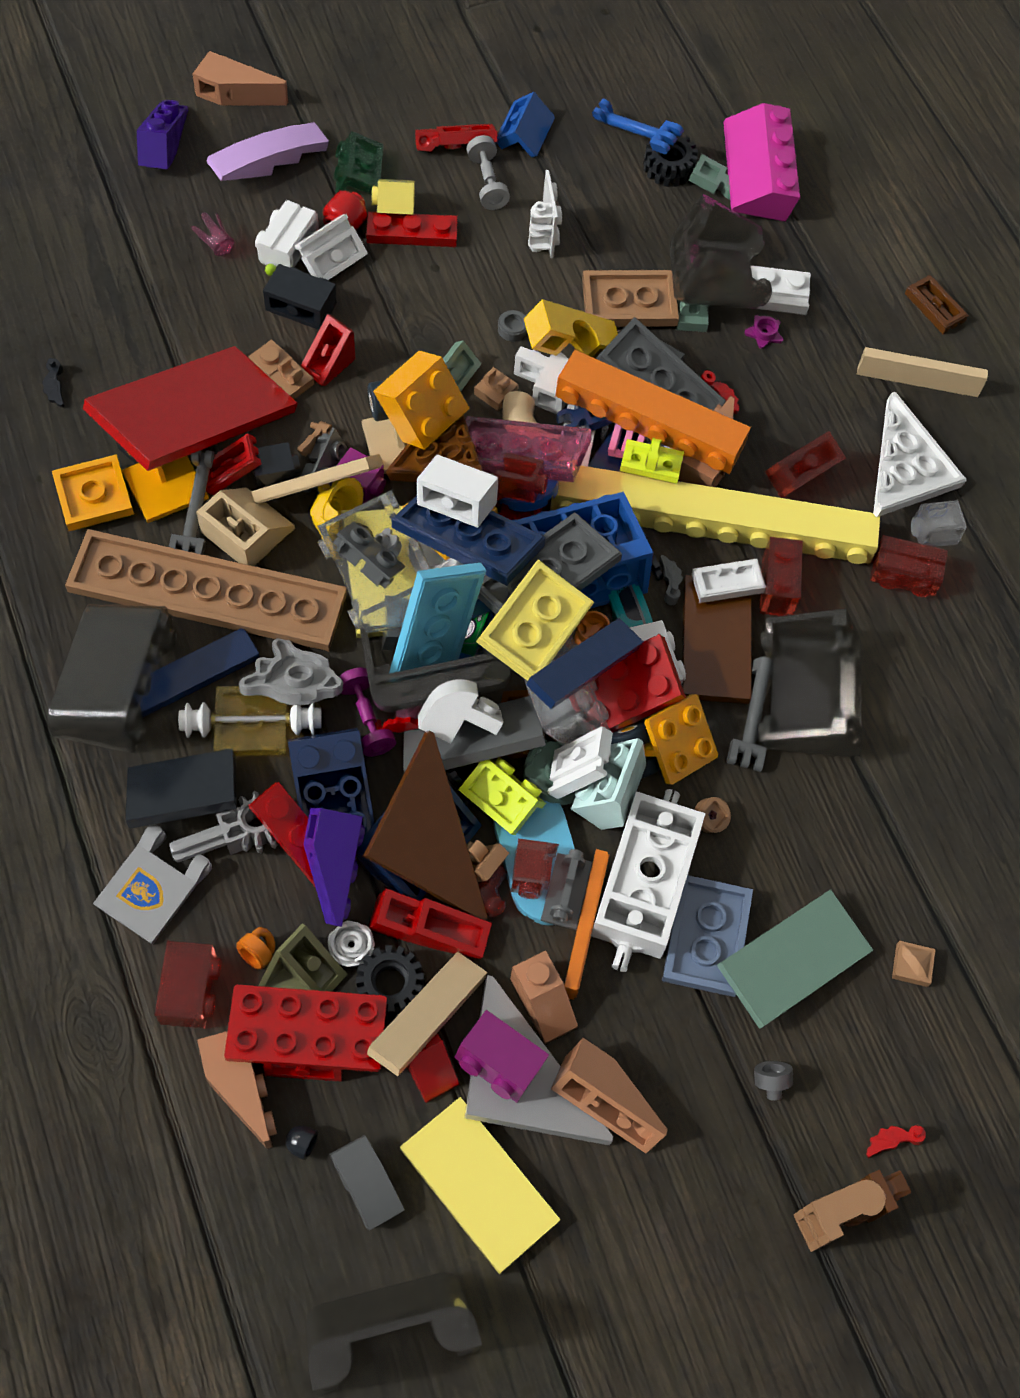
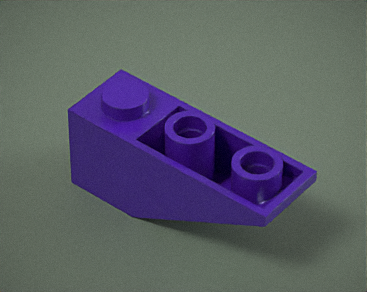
[137,100,188,169]
[303,808,365,927]

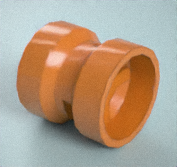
[574,611,610,646]

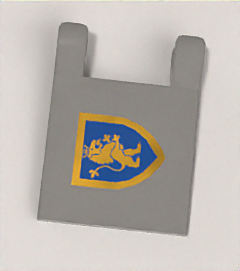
[93,824,212,945]

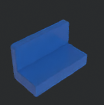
[496,92,555,157]

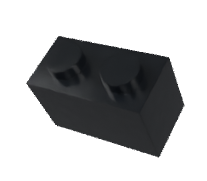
[263,264,337,330]

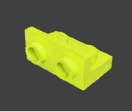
[458,757,546,835]

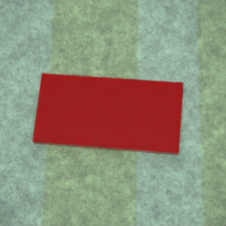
[83,346,298,471]

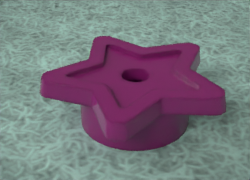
[744,315,783,349]

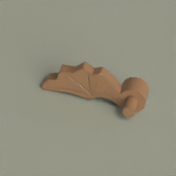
[297,421,332,457]

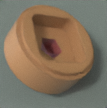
[694,797,731,833]

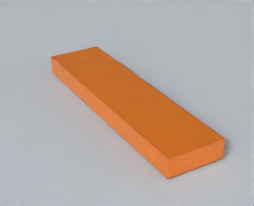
[564,849,609,1000]

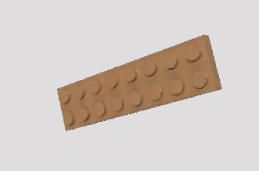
[65,529,347,651]

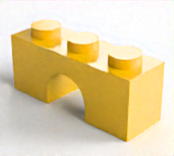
[524,299,618,359]

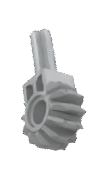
[170,790,277,862]

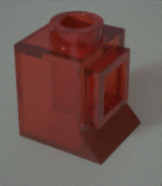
[495,452,548,503]
[510,838,559,899]

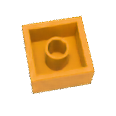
[373,351,470,450]

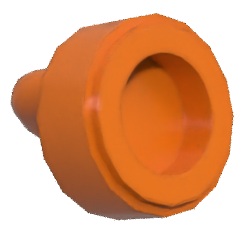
[237,927,275,969]

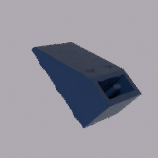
[288,728,375,836]

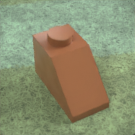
[510,950,578,1044]

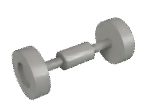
[467,135,510,210]

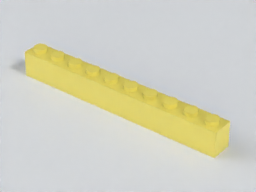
[550,462,880,564]

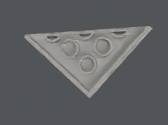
[465,975,613,1145]

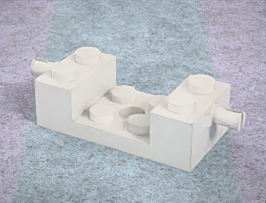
[591,789,705,972]

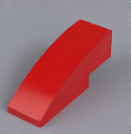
[369,889,492,959]

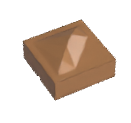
[892,941,935,987]

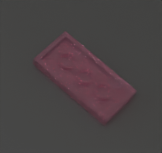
[466,416,592,482]

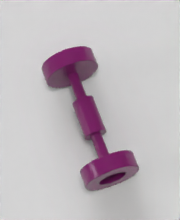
[339,667,396,757]

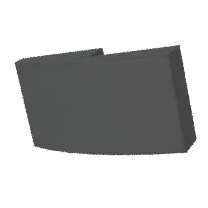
[329,1135,404,1230]

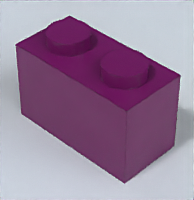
[454,1010,549,1103]

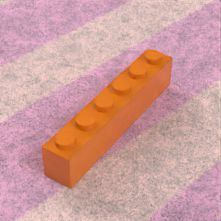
[555,350,751,474]

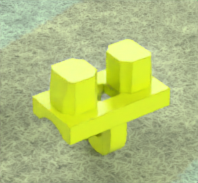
[620,438,684,484]

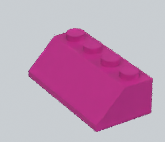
[723,103,800,221]

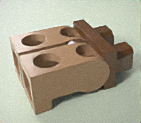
[794,1169,911,1252]

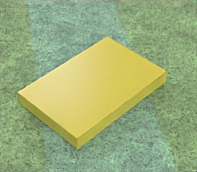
[476,559,594,681]

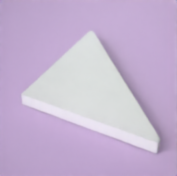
[873,392,967,517]

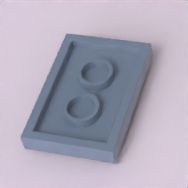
[662,875,753,997]

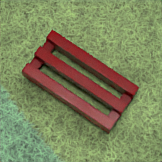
[206,433,261,495]

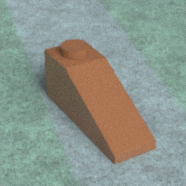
[551,1038,668,1153]

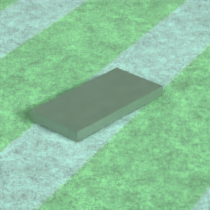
[717,889,873,1029]

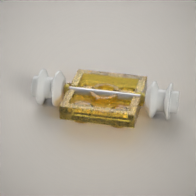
[178,686,322,756]

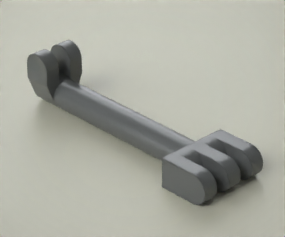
[169,450,215,555]
[727,657,774,772]

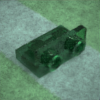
[333,131,383,195]

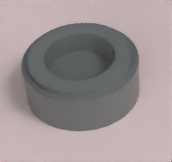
[498,310,527,342]

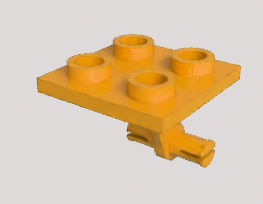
[121,453,209,523]

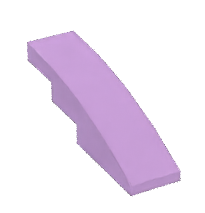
[207,122,329,181]

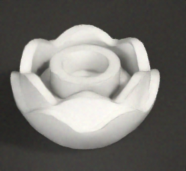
[328,921,375,967]

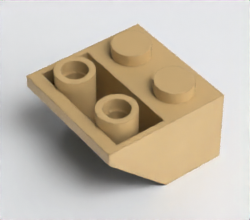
[196,488,295,566]

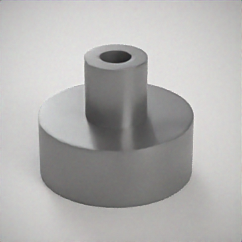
[754,1061,793,1100]

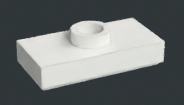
[691,559,766,603]

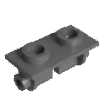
[299,428,348,493]
[333,521,406,589]
[540,849,592,930]

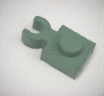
[689,154,730,200]

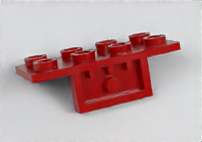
[224,985,387,1082]

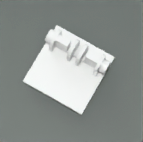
[528,170,562,258]

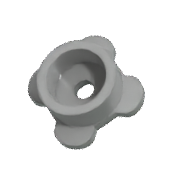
[374,528,402,557]

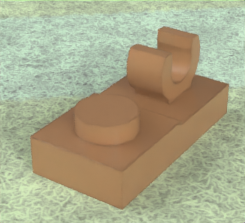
[248,339,314,399]

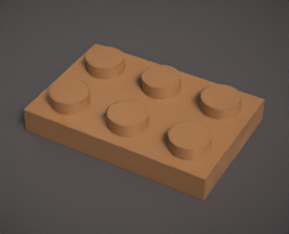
[582,270,679,327]

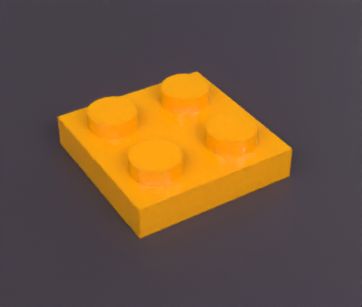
[52,454,134,531]

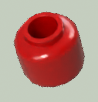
[323,190,367,231]

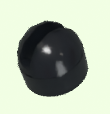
[286,1125,319,1161]

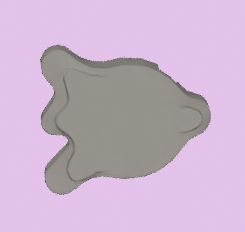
[239,638,343,705]

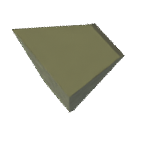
[258,924,348,992]

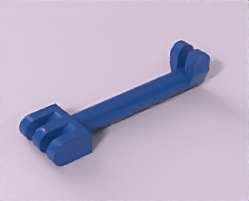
[592,99,684,154]

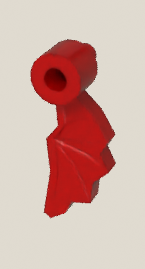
[701,370,739,414]
[374,717,419,733]
[866,1125,926,1158]

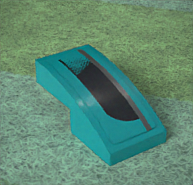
[608,584,653,628]

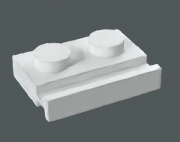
[295,214,368,280]
[747,266,810,315]
[547,726,613,799]

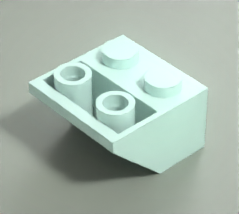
[571,738,646,830]

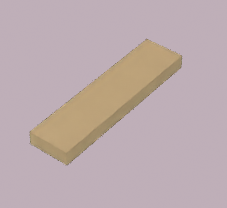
[857,347,988,397]
[251,454,383,504]
[367,952,487,1076]

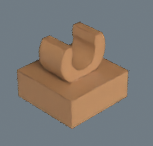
[474,367,519,411]
[467,840,509,882]

